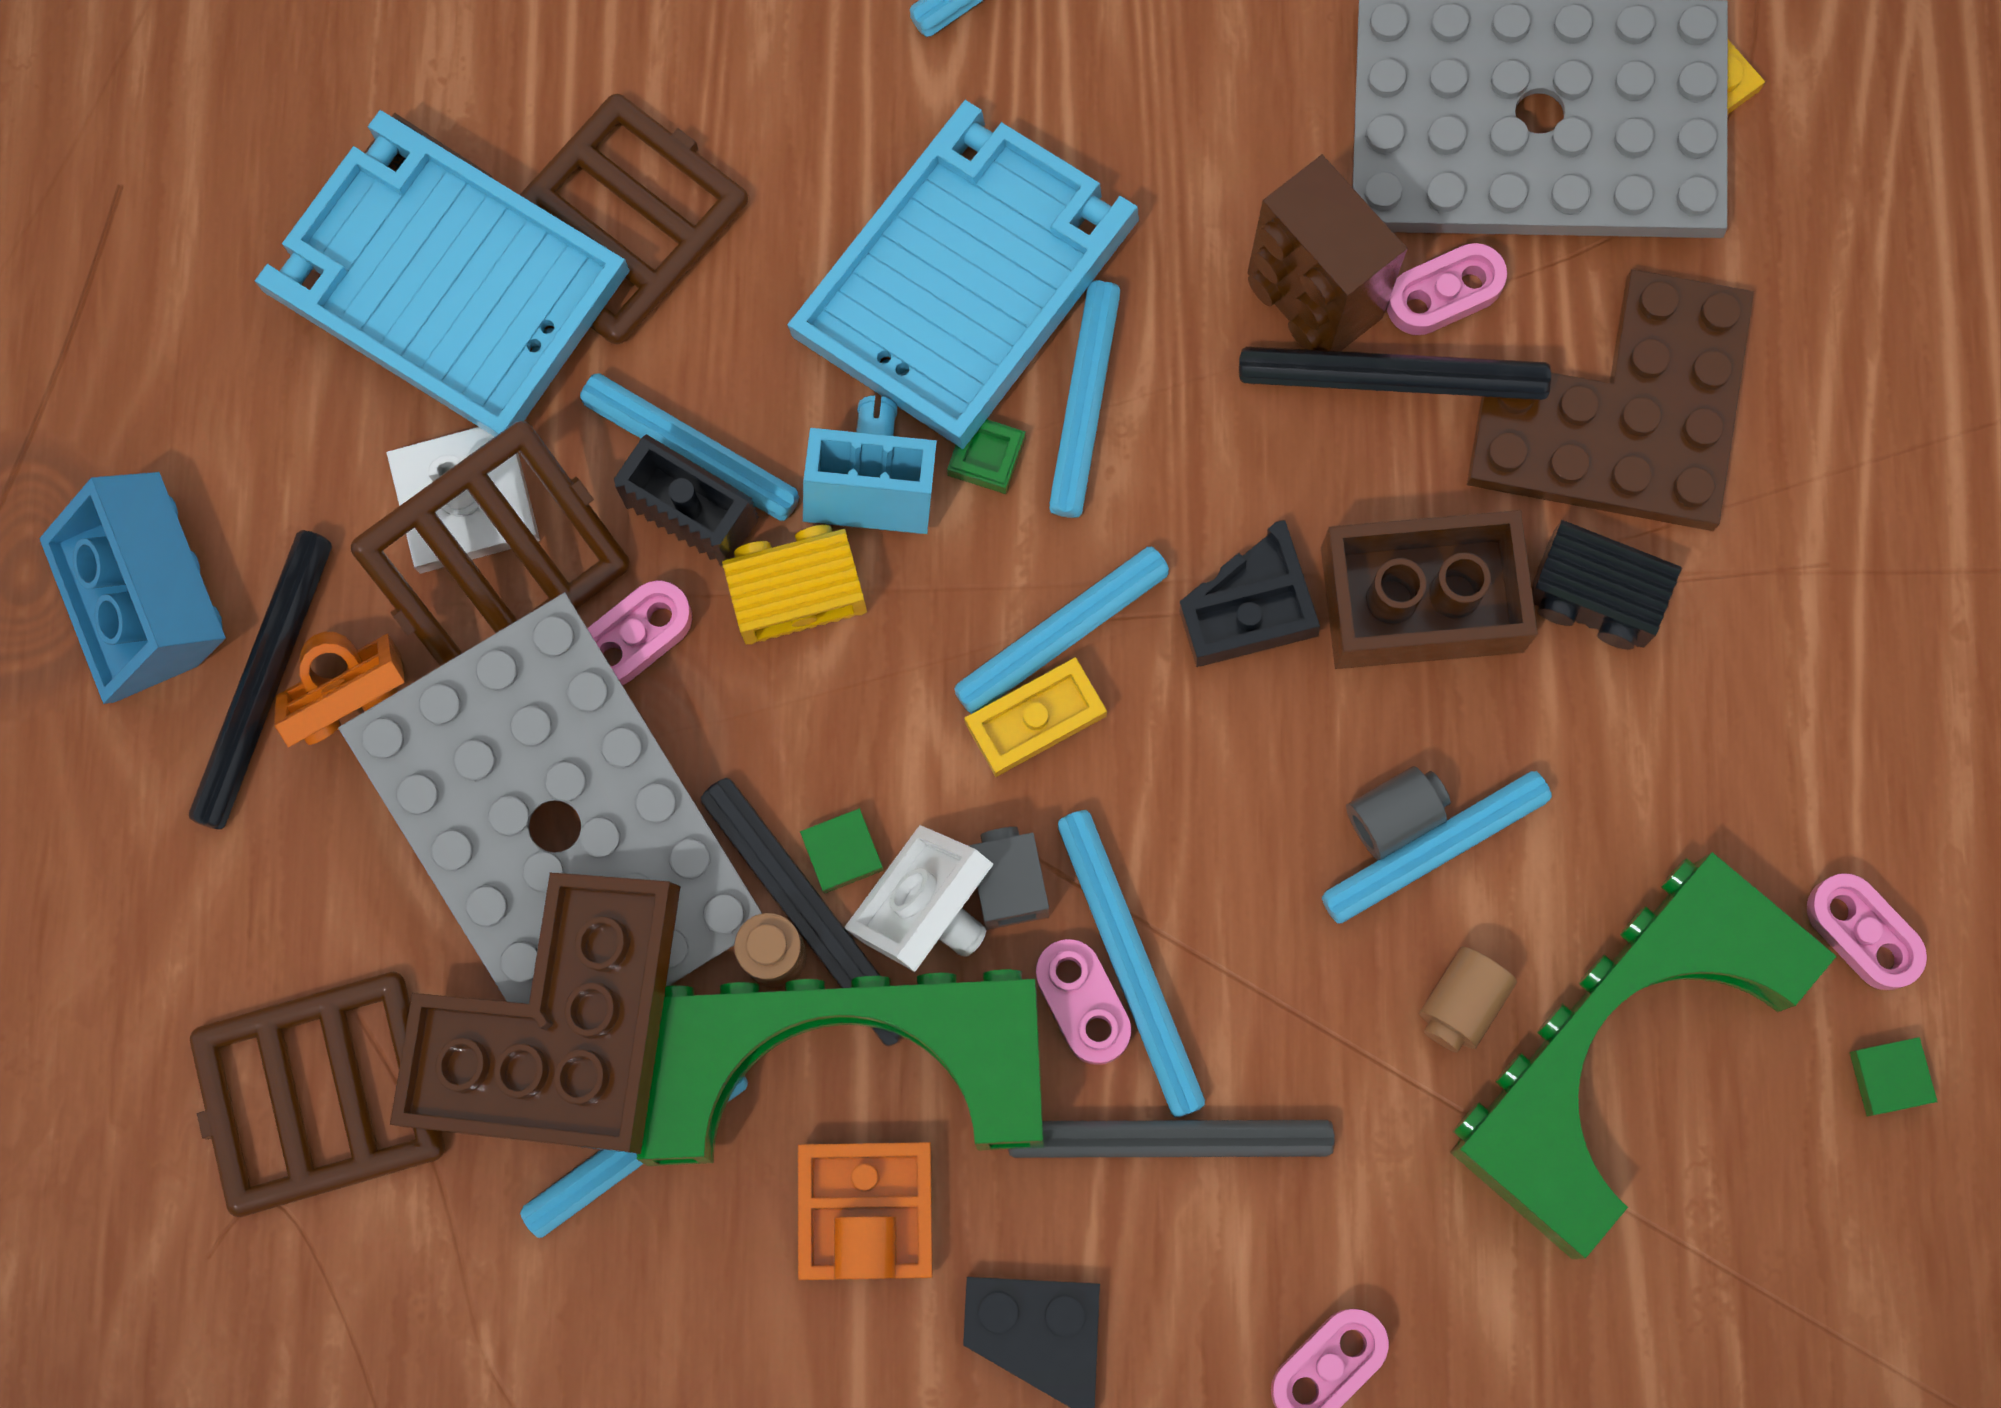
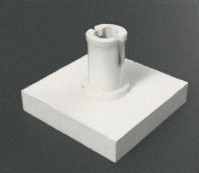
[386,427,540,574]
[844,825,993,972]

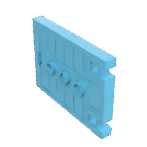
[787,100,1139,449]
[255,110,630,437]

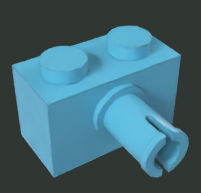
[803,396,937,534]

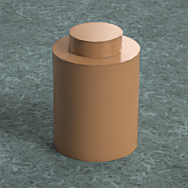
[734,913,807,988]
[1419,947,1517,1053]

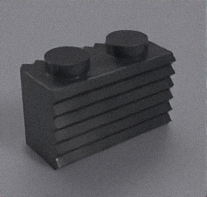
[614,434,759,566]
[1531,520,1682,650]

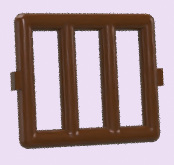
[520,94,748,344]
[351,421,630,666]
[190,972,445,1217]

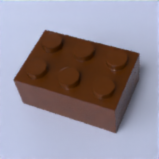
[1247,154,1407,351]
[1321,510,1538,669]

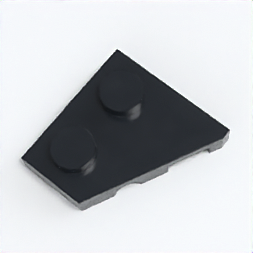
[1179,520,1320,667]
[963,1277,1100,1408]

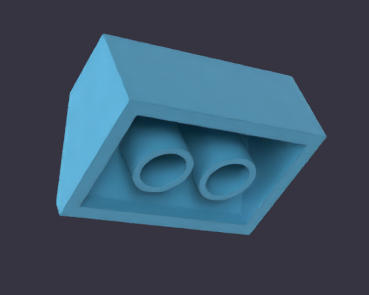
[39,472,226,704]

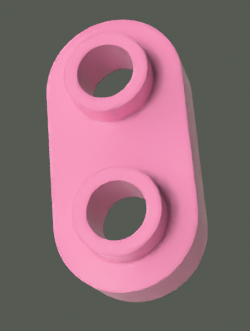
[1387,243,1507,335]
[587,581,692,685]
[1807,874,1927,990]
[1036,939,1131,1065]
[1271,1309,1389,1408]

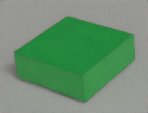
[947,419,1026,494]
[800,808,884,894]
[1849,1037,1938,1117]

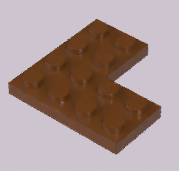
[1467,269,1754,531]
[390,872,681,1154]

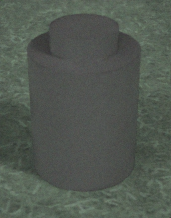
[1346,766,1451,860]

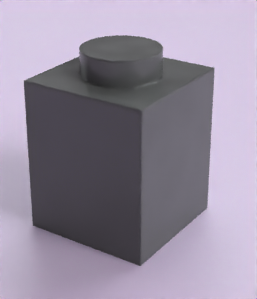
[969,827,1049,930]

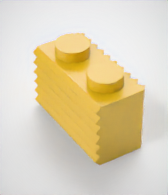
[722,525,867,645]

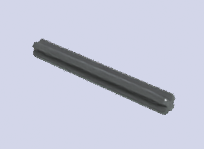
[1008,1120,1335,1158]

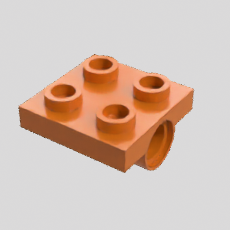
[274,631,405,748]
[798,1142,933,1280]

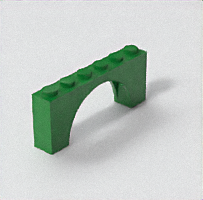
[1450,852,1837,1259]
[637,969,1044,1166]

